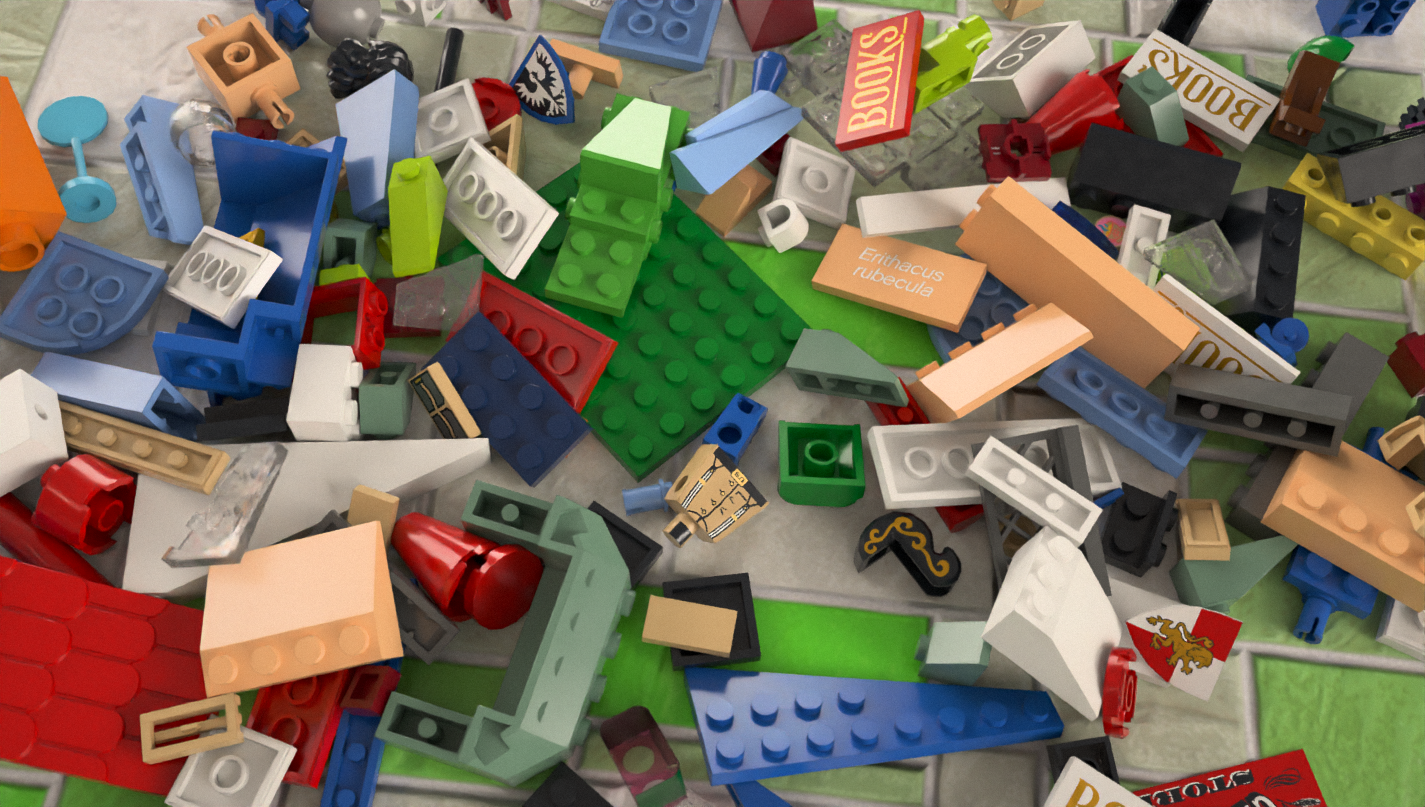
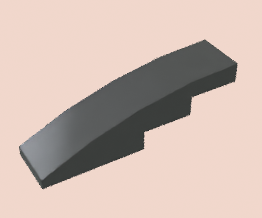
[307,510,460,665]

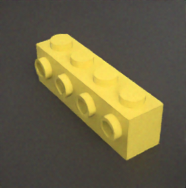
[1282,152,1425,280]

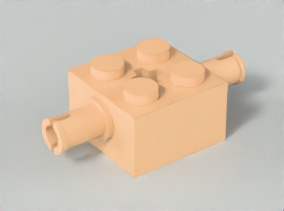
[186,13,300,129]

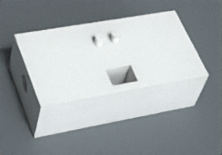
[0,369,68,497]

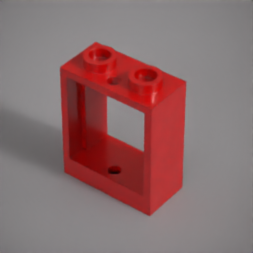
[292,277,388,382]

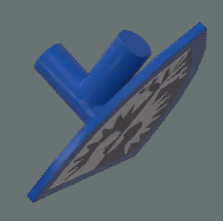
[509,35,575,125]

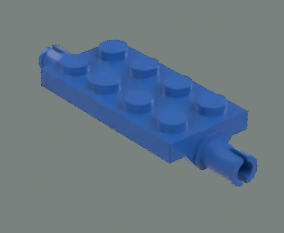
[1282,427,1418,644]

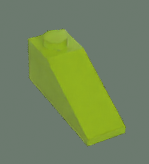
[388,156,448,278]

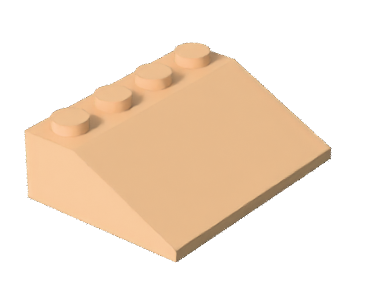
[1261,441,1425,613]
[200,521,404,698]

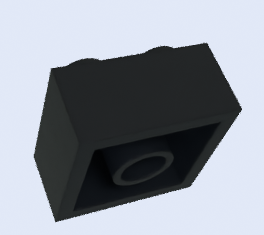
[1046,735,1120,785]

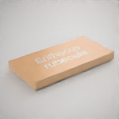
[811,223,987,333]

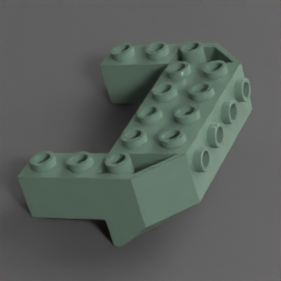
[374,480,636,787]

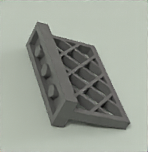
[971,425,1112,597]

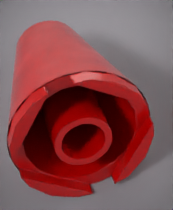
[1019,69,1124,156]
[391,512,502,623]

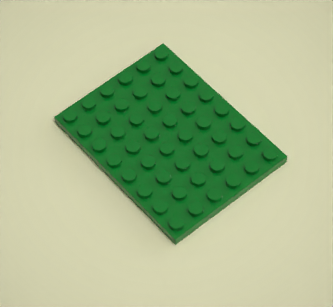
[437,162,812,483]

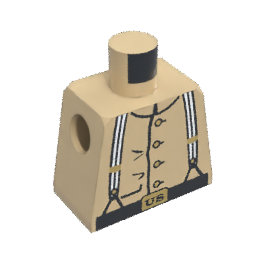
[662,444,769,548]

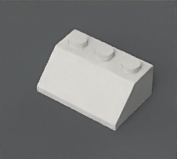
[964,20,1096,120]

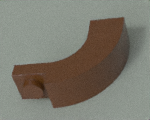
[1269,50,1341,147]

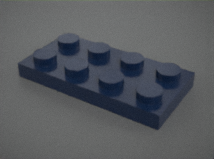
[421,311,593,488]

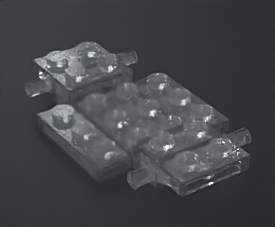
[780,19,1002,192]

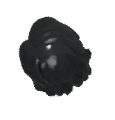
[326,37,414,99]

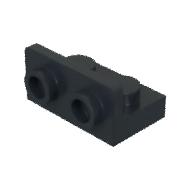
[1101,482,1179,578]

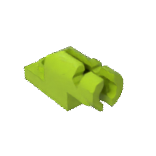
[913,14,993,115]

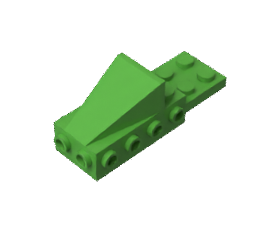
[545,93,694,318]

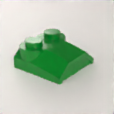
[777,420,866,507]

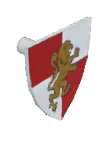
[1125,605,1243,702]

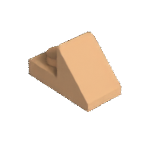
[696,165,773,237]

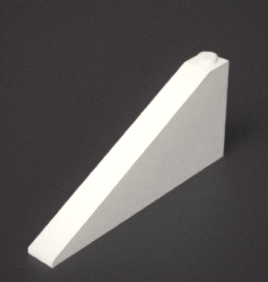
[122,438,492,605]

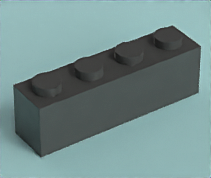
[1164,363,1352,457]

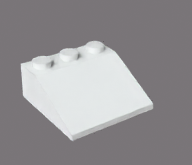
[981,525,1124,721]

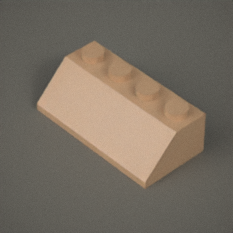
[907,303,1094,424]

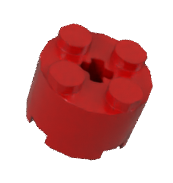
[31,454,137,556]

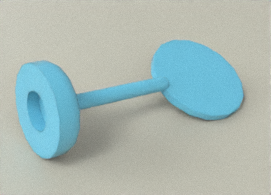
[37,96,117,223]

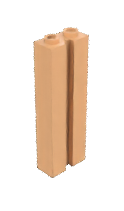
[955,176,1200,389]

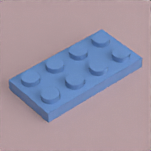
[1036,346,1208,479]

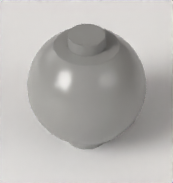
[299,0,385,47]

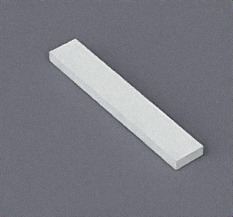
[856,177,1072,238]

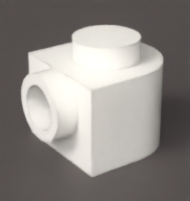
[757,199,809,253]

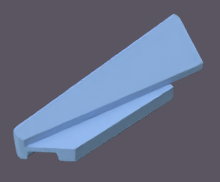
[669,90,807,195]
[120,95,204,245]

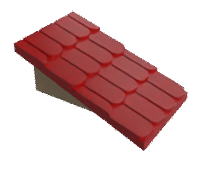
[0,556,220,798]

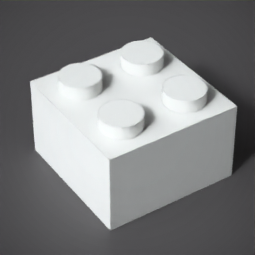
[286,344,365,442]

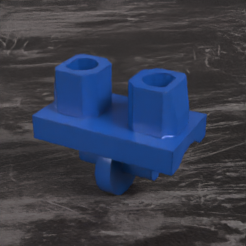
[254,0,310,51]
[1255,318,1309,368]

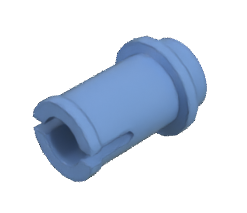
[622,479,672,516]

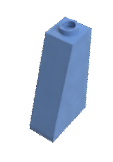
[335,69,419,230]
[31,352,206,442]

